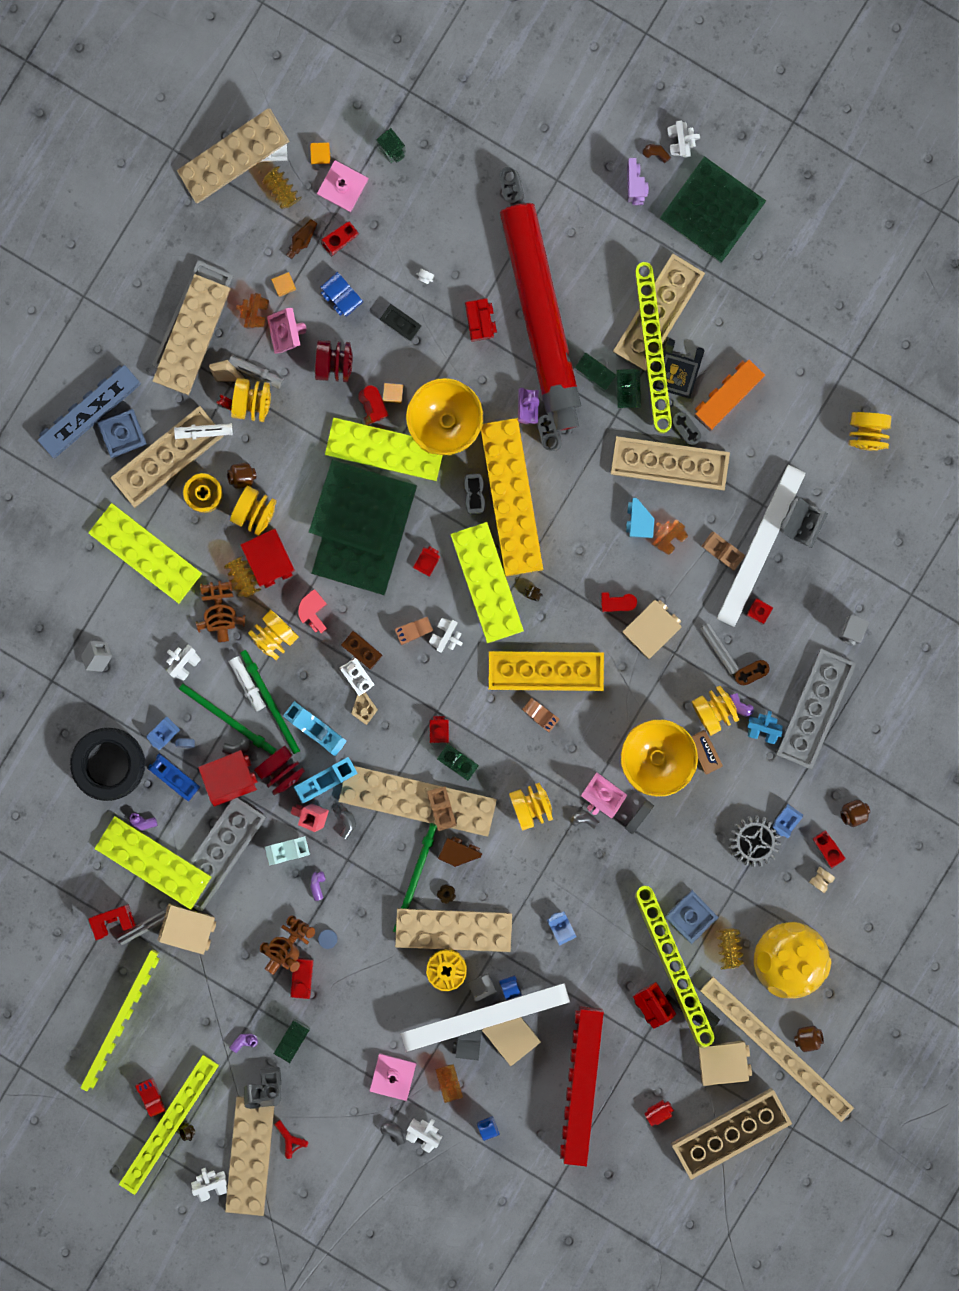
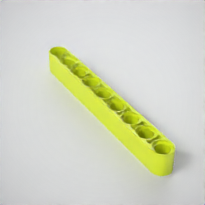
[635,262,672,434]
[635,886,714,1048]

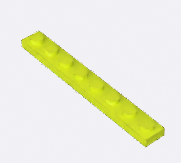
[80,949,160,1091]
[119,1054,219,1195]

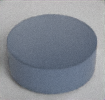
[176,738,195,748]
[318,929,338,949]

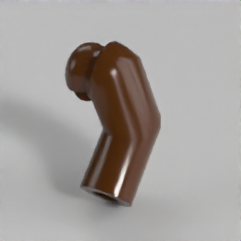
[642,144,672,164]

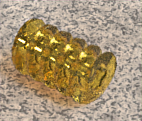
[262,166,302,209]
[224,555,261,599]
[716,928,744,969]

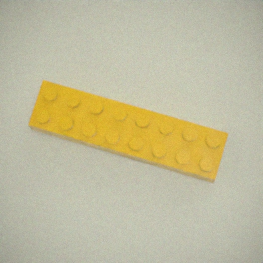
[481,418,543,577]

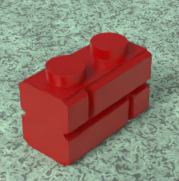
[465,298,497,342]
[290,958,314,999]
[633,982,677,1029]

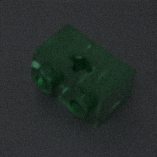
[376,128,406,164]
[574,353,617,392]
[616,369,641,409]
[437,743,479,781]
[273,1019,311,1063]

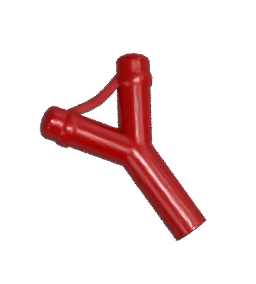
[274,1120,309,1159]

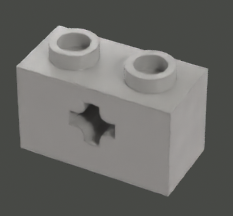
[839,615,869,646]

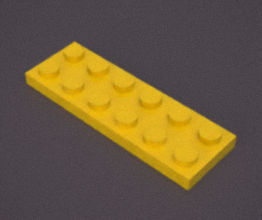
[488,651,604,691]

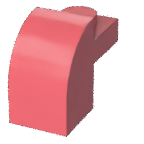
[298,589,327,634]

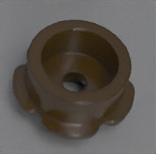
[525,586,543,601]
[437,884,456,904]
[178,1123,195,1141]

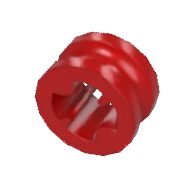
[216,394,232,411]

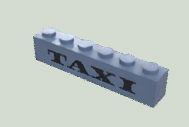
[38,365,141,459]

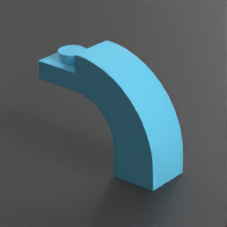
[283,701,347,756]
[293,757,358,804]

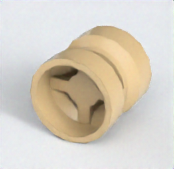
[809,867,835,893]

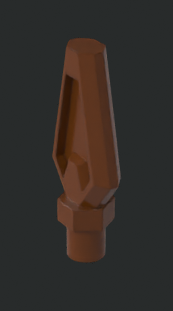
[286,219,317,259]

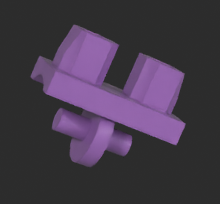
[518,388,540,424]

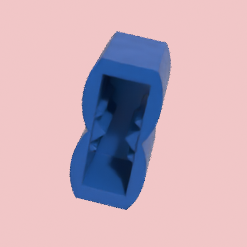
[320,272,363,317]

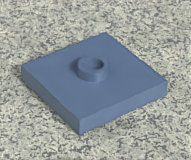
[97,409,147,458]
[664,890,719,944]

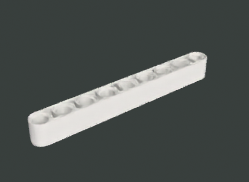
[717,465,806,627]
[400,983,570,1052]

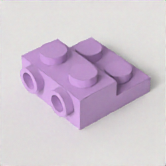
[627,158,649,206]

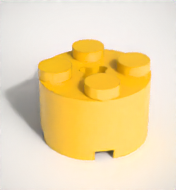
[183,473,223,513]

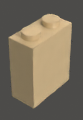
[622,600,682,660]
[158,903,216,955]
[482,1017,541,1066]
[698,1041,752,1086]

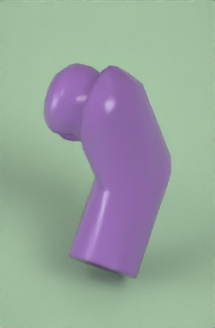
[730,693,754,717]
[129,813,158,830]
[310,871,325,901]
[229,1034,258,1053]

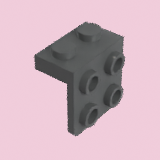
[781,497,828,548]

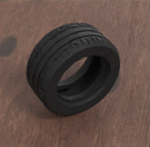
[70,728,145,801]

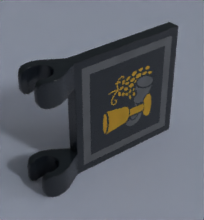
[654,339,705,399]

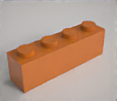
[694,360,765,431]

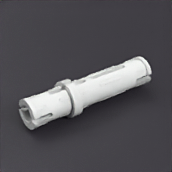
[174,423,233,440]
[228,656,266,712]

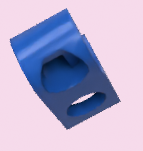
[499,975,522,1001]
[477,1116,500,1141]

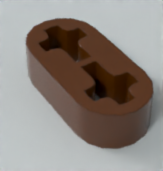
[735,660,770,686]

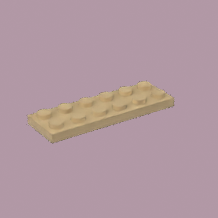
[177,109,290,203]
[613,254,705,372]
[153,274,231,396]
[111,406,224,508]
[611,436,730,491]
[395,908,512,952]
[225,1096,275,1216]

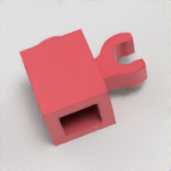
[290,803,329,832]

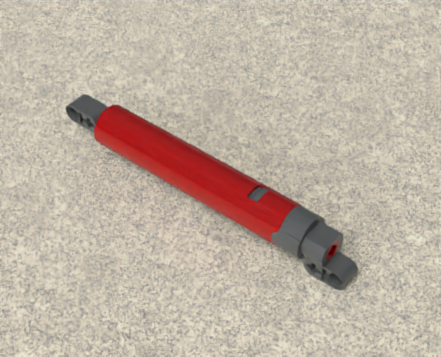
[499,167,581,451]

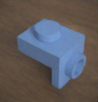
[146,717,180,750]
[773,804,803,838]
[547,912,576,946]

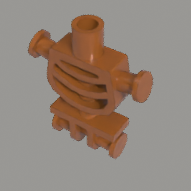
[195,580,246,643]
[260,915,315,975]

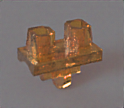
[236,293,269,329]
[652,520,688,555]
[435,1064,463,1103]

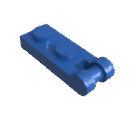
[147,753,201,802]

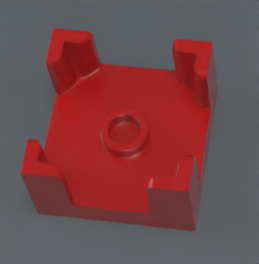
[88,904,136,940]

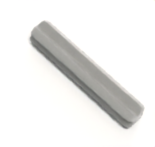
[700,624,739,675]
[117,911,166,945]

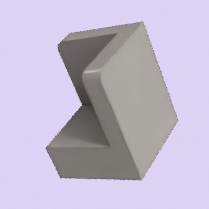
[81,641,112,672]
[468,973,496,1001]

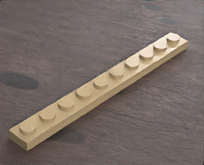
[700,977,854,1122]

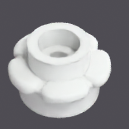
[416,269,434,284]

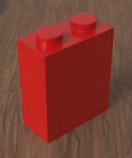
[241,529,295,589]
[198,750,258,807]

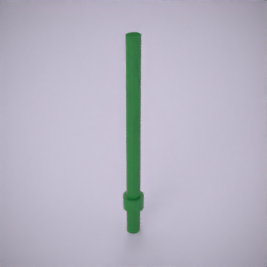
[240,650,300,754]
[179,683,277,755]
[393,823,437,932]

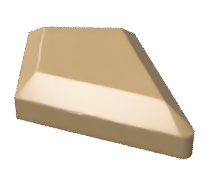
[209,360,245,382]
[351,692,378,725]

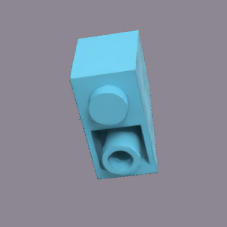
[626,498,654,539]

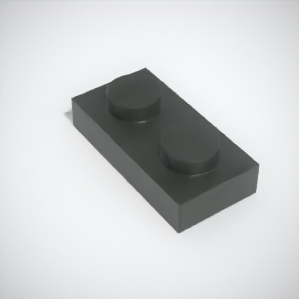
[379,304,422,342]

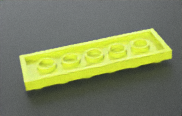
[325,417,443,482]
[88,503,202,604]
[450,522,524,644]
[94,816,212,910]

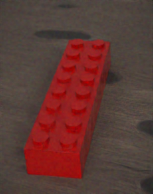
[560,1006,604,1167]

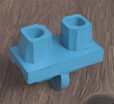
[748,710,783,744]

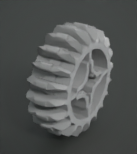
[729,816,781,868]

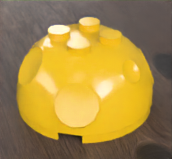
[406,378,483,455]
[621,720,698,797]
[754,922,831,999]

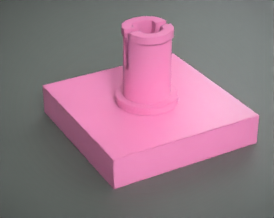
[317,160,369,213]
[267,308,306,354]
[581,772,627,819]
[370,1053,416,1101]

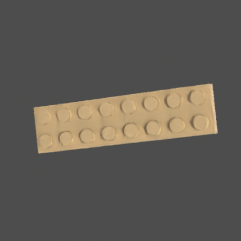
[339,766,497,837]

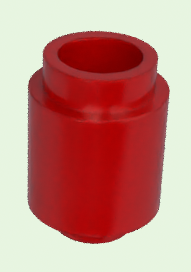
[644,1100,674,1126]

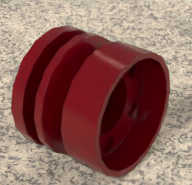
[315,340,353,382]
[254,745,305,796]

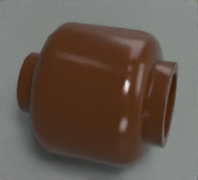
[227,463,256,489]
[840,799,870,827]
[794,1025,824,1052]

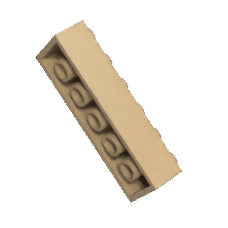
[671,1088,792,1180]

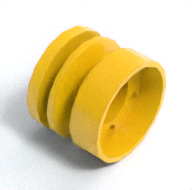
[231,378,271,422]
[848,412,892,451]
[230,485,277,536]
[248,609,299,660]
[691,686,739,736]
[509,782,553,831]
[426,949,467,991]

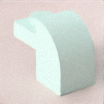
[265,836,310,866]

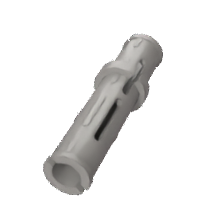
[229,355,285,390]

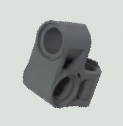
[244,1067,281,1109]

